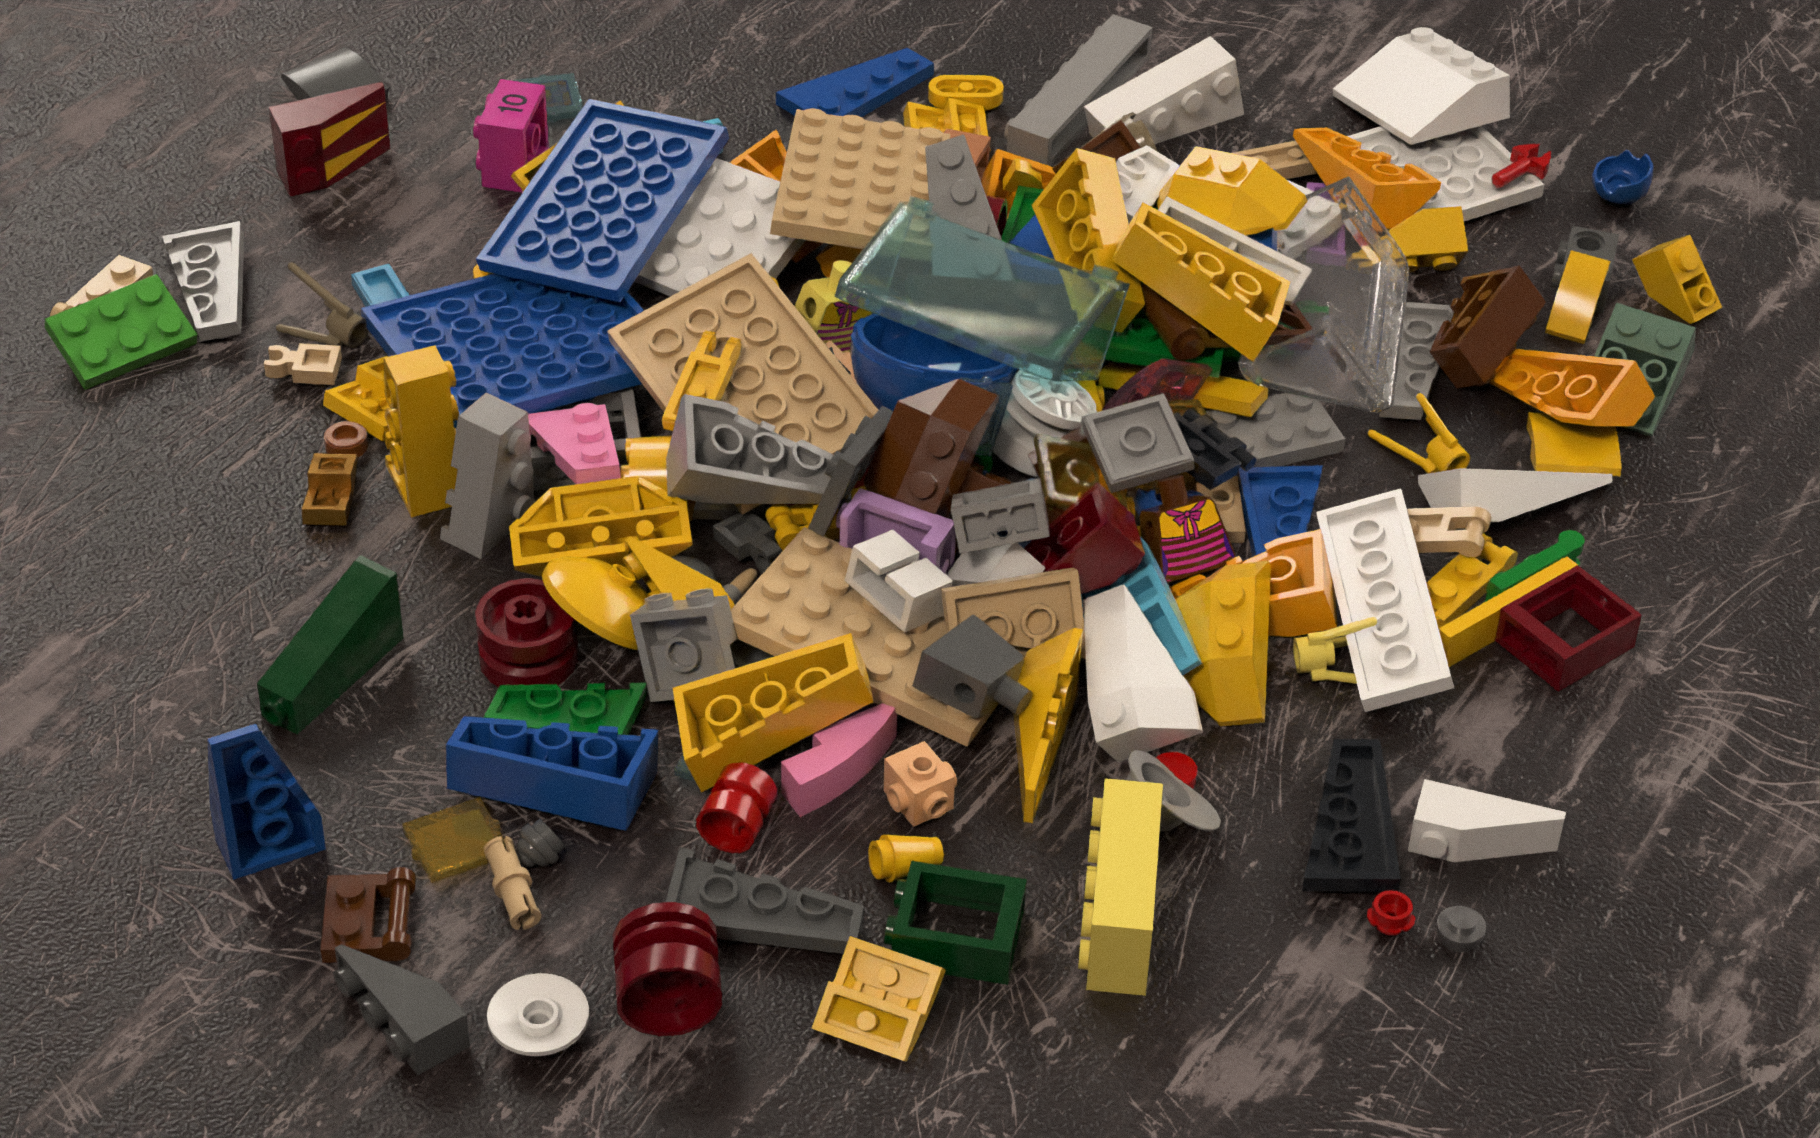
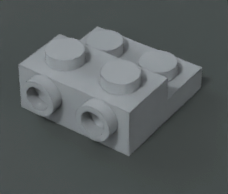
[630,588,737,702]

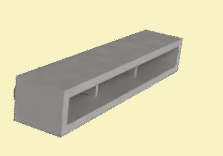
[1004,14,1152,166]

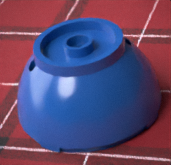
[850,309,1019,412]

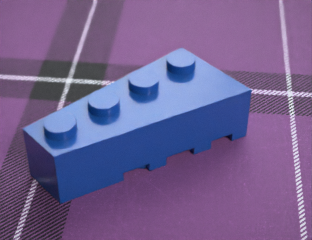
[446,716,659,831]

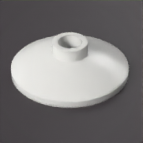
[487,973,589,1056]

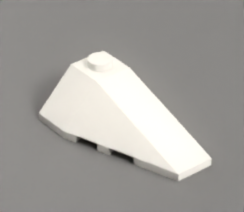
[1418,468,1612,530]
[1083,584,1203,762]

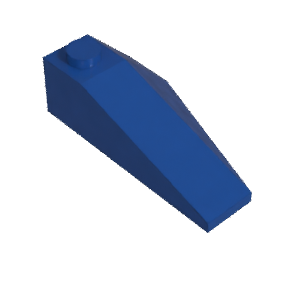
[207,724,326,880]

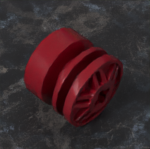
[613,902,722,1036]

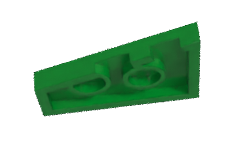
[484,683,647,735]

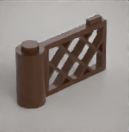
[1141,283,1316,360]

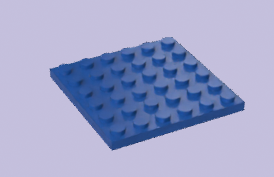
[361,274,644,428]

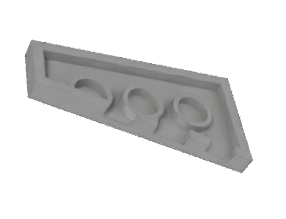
[1376,300,1454,420]

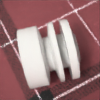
[986,366,1097,477]

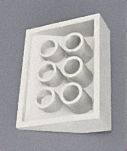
[1333,27,1510,145]

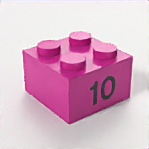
[473,79,549,193]

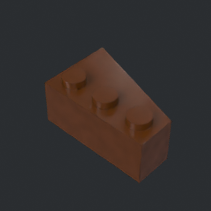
[1429,265,1546,389]

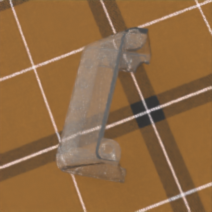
[1239,176,1409,414]

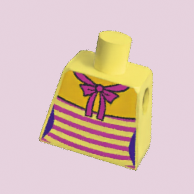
[795,260,874,352]

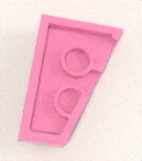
[528,403,621,484]

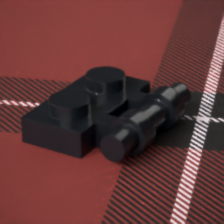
[1174,408,1257,490]

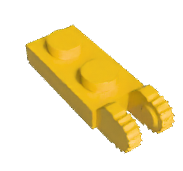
[662,330,742,431]

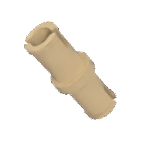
[483,836,541,930]

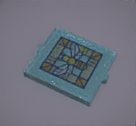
[512,73,583,122]

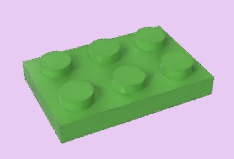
[45,274,197,390]

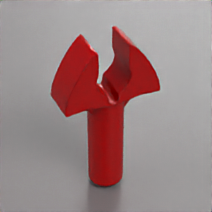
[1491,144,1551,188]

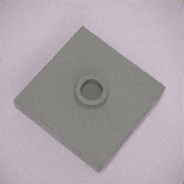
[1081,393,1194,493]

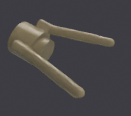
[276,262,369,348]

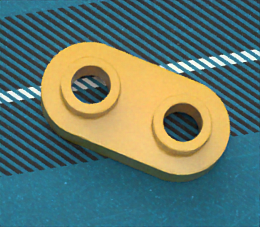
[928,75,1004,111]

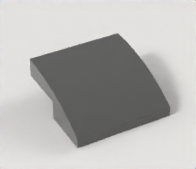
[281,47,389,100]

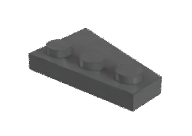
[808,405,893,537]

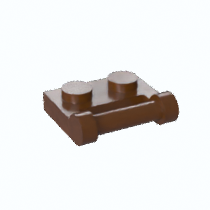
[320,867,416,963]

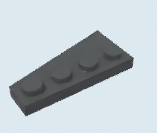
[666,847,864,954]

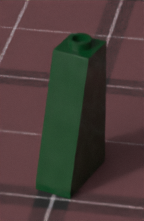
[257,555,404,735]

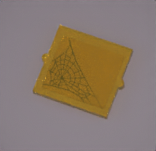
[402,797,506,883]

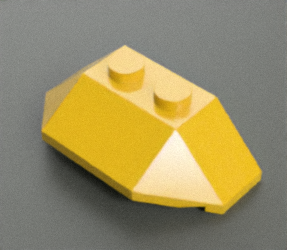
[1157,146,1308,236]
[509,476,693,577]
[1175,561,1271,727]

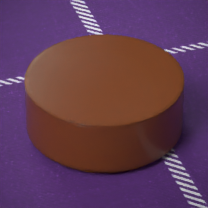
[324,421,368,458]

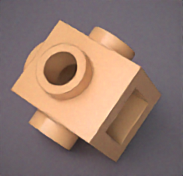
[883,741,957,827]

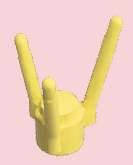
[1293,617,1377,684]

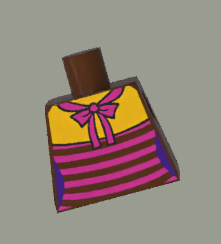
[1140,475,1236,583]

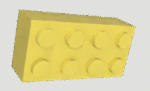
[1078,778,1163,996]

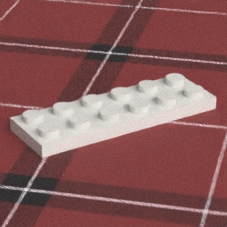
[1316,488,1454,712]

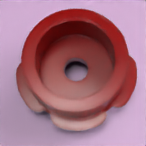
[1367,890,1415,935]

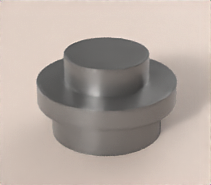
[1436,906,1486,952]

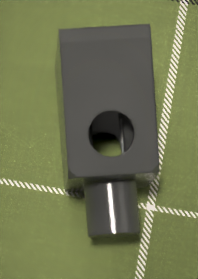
[912,614,1033,718]

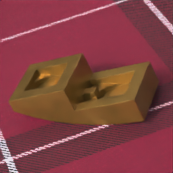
[302,453,357,525]

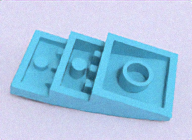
[1081,537,1202,675]

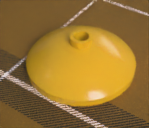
[542,556,647,650]

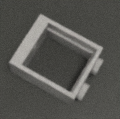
[951,478,1050,554]

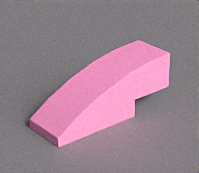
[781,703,897,817]

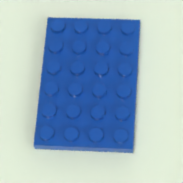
[476,99,729,302]

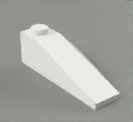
[1158,197,1312,305]

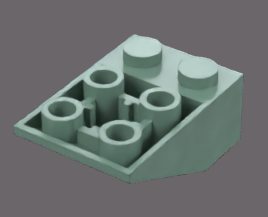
[1594,303,1696,437]

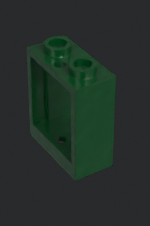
[884,861,1027,985]

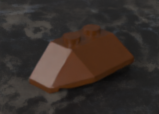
[863,379,1000,518]

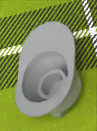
[1125,750,1221,831]

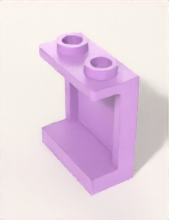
[836,488,956,587]

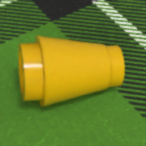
[868,835,944,882]

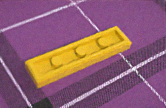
[1098,361,1268,417]
[1439,557,1578,667]

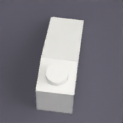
[1408,779,1566,862]

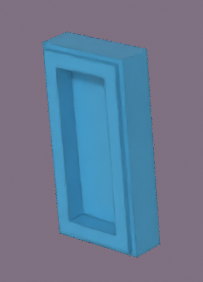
[351,264,409,307]

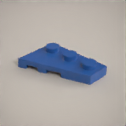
[1237,465,1323,557]

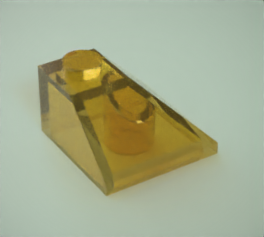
[1033,433,1128,509]

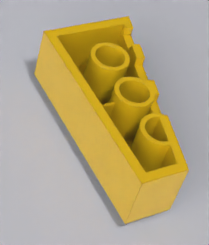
[1032,148,1145,333]
[1112,202,1290,362]
[384,345,459,518]

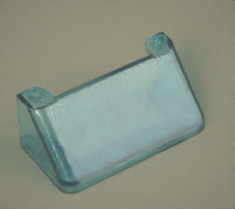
[834,196,1130,382]

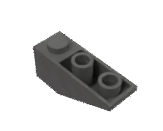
[333,944,470,1075]

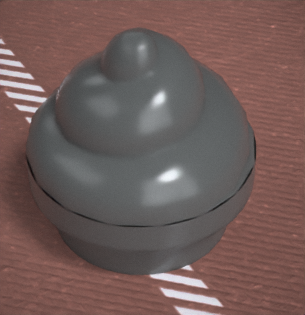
[517,819,566,868]

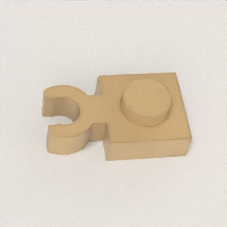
[264,343,342,385]

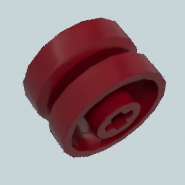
[475,578,579,687]

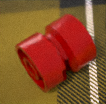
[696,762,777,853]

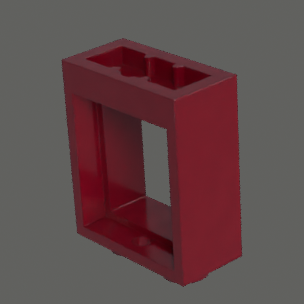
[1495,565,1642,692]

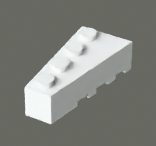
[1084,36,1244,144]

